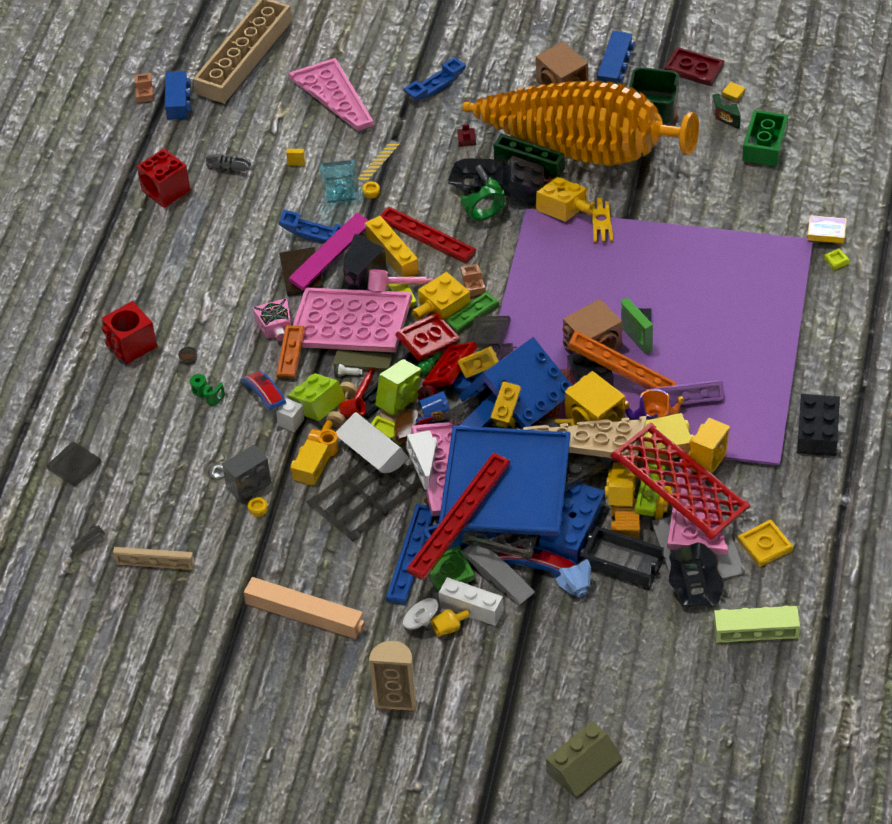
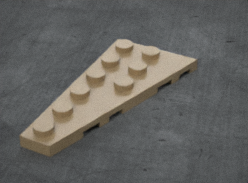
[523,416,646,458]

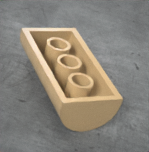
[369,641,417,711]

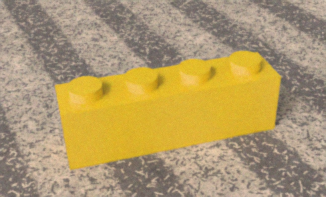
[365,216,419,277]

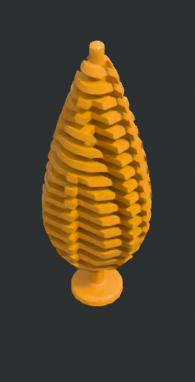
[462,80,699,166]

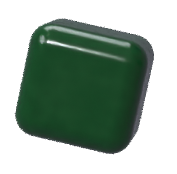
[629,67,679,123]

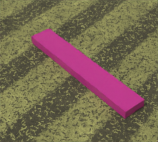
[289,212,369,291]

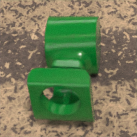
[190,374,225,406]

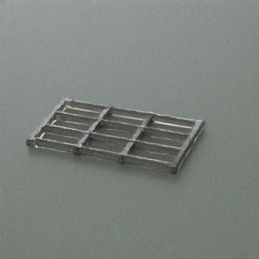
[306,436,423,542]

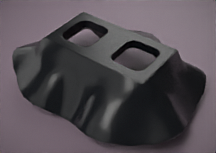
[448,158,504,190]
[669,542,724,607]

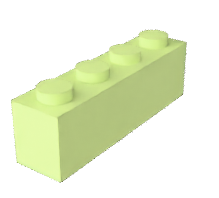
[714,605,800,643]

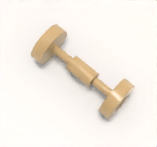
[326,382,358,428]

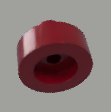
[417,385,437,400]

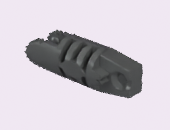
[206,154,252,172]

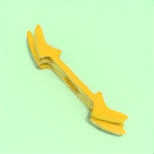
[590,197,613,243]

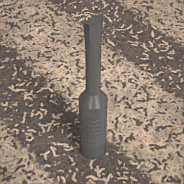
[475,165,488,184]

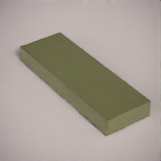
[333,350,392,372]

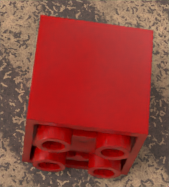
[137,148,191,208]
[101,301,158,364]

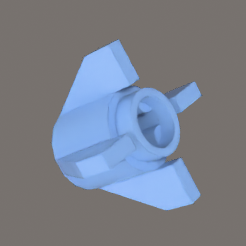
[556,559,591,597]

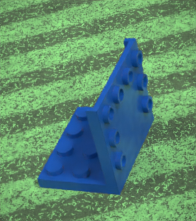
[458,337,572,429]

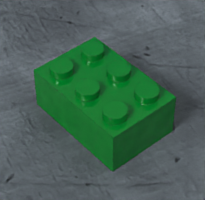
[742,110,789,166]

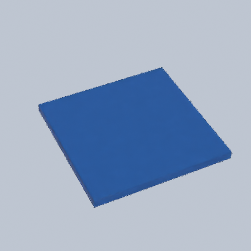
[439,426,571,536]

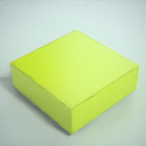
[824,248,850,271]

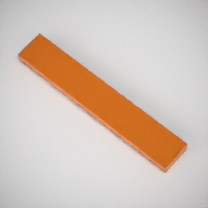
[567,330,677,389]

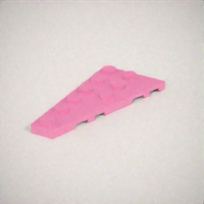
[288,58,374,131]
[667,459,728,555]

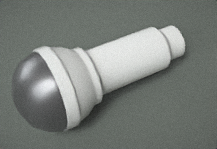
[333,364,362,377]

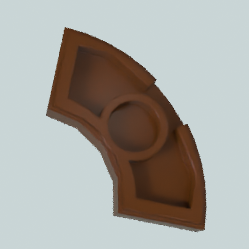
[394,408,422,443]

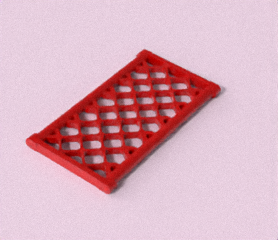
[610,422,751,541]

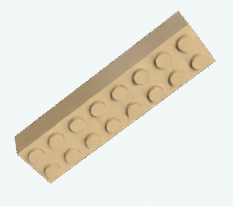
[193,0,292,104]

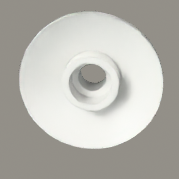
[403,598,438,630]

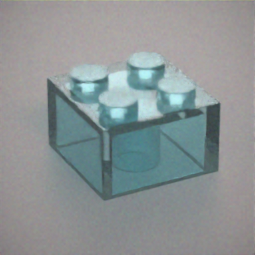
[319,159,359,204]

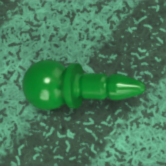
[417,351,442,375]

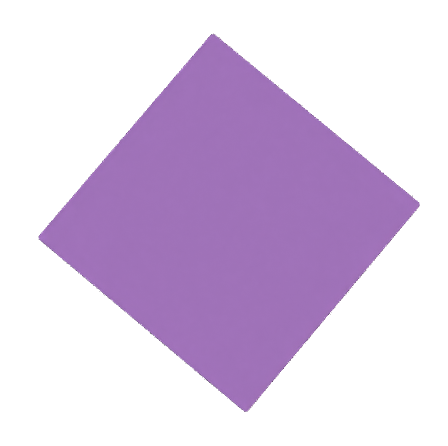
[476,209,813,466]

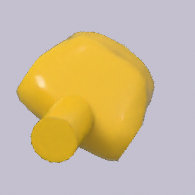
[430,609,470,637]

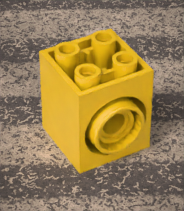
[565,371,625,425]

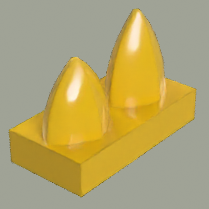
[457,346,499,378]

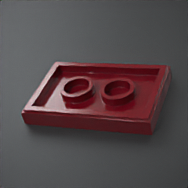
[664,47,724,86]

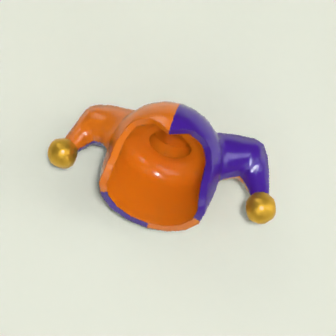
[625,389,685,420]

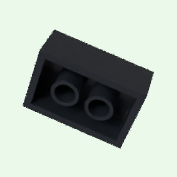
[797,394,840,456]

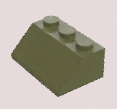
[546,721,622,799]

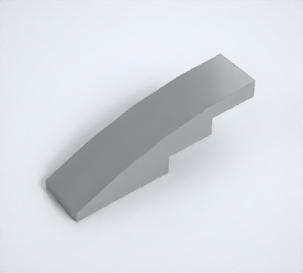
[461,539,535,606]

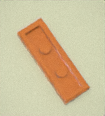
[276,325,305,379]

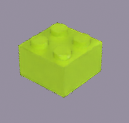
[375,359,421,415]
[288,373,346,421]

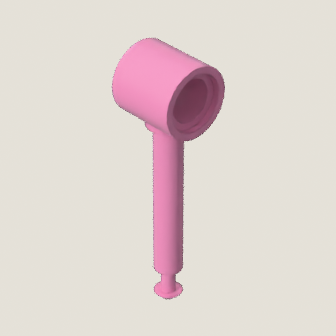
[368,269,434,291]

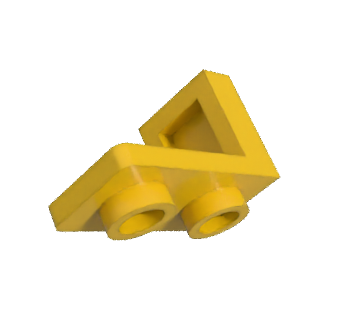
[490,381,521,429]

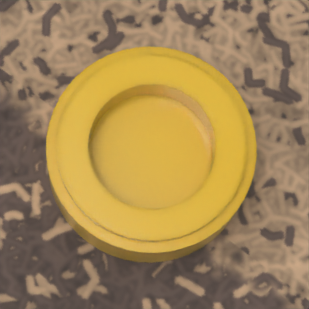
[362,182,380,199]
[248,497,268,517]

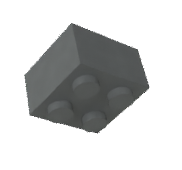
[222,445,272,502]

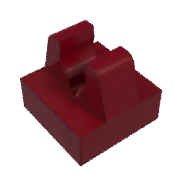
[457,124,476,146]

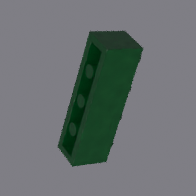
[493,134,565,179]

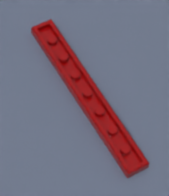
[407,452,511,581]

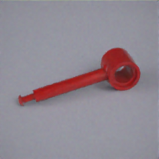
[339,369,375,420]

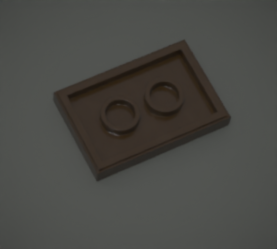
[279,247,323,296]

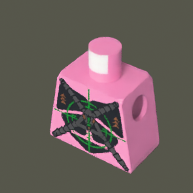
[253,298,291,341]

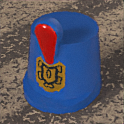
[416,391,453,425]

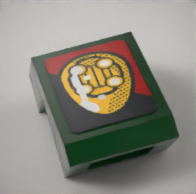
[712,94,741,129]

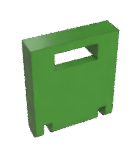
[621,298,653,354]

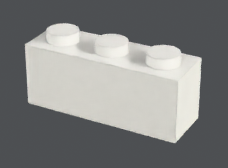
[439,577,504,626]

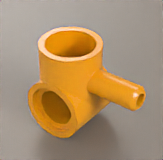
[308,420,339,456]

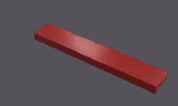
[380,206,476,264]

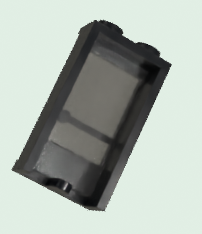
[579,526,664,590]

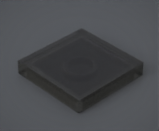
[466,316,511,348]
[46,441,102,487]

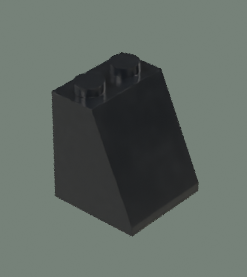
[343,234,387,291]

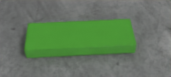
[445,292,499,334]

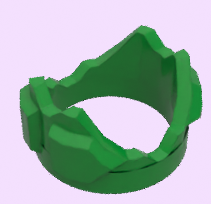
[460,177,505,221]

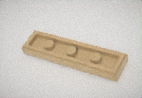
[113,547,195,570]

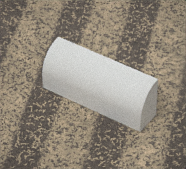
[336,412,409,473]

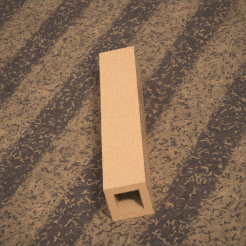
[243,577,366,639]

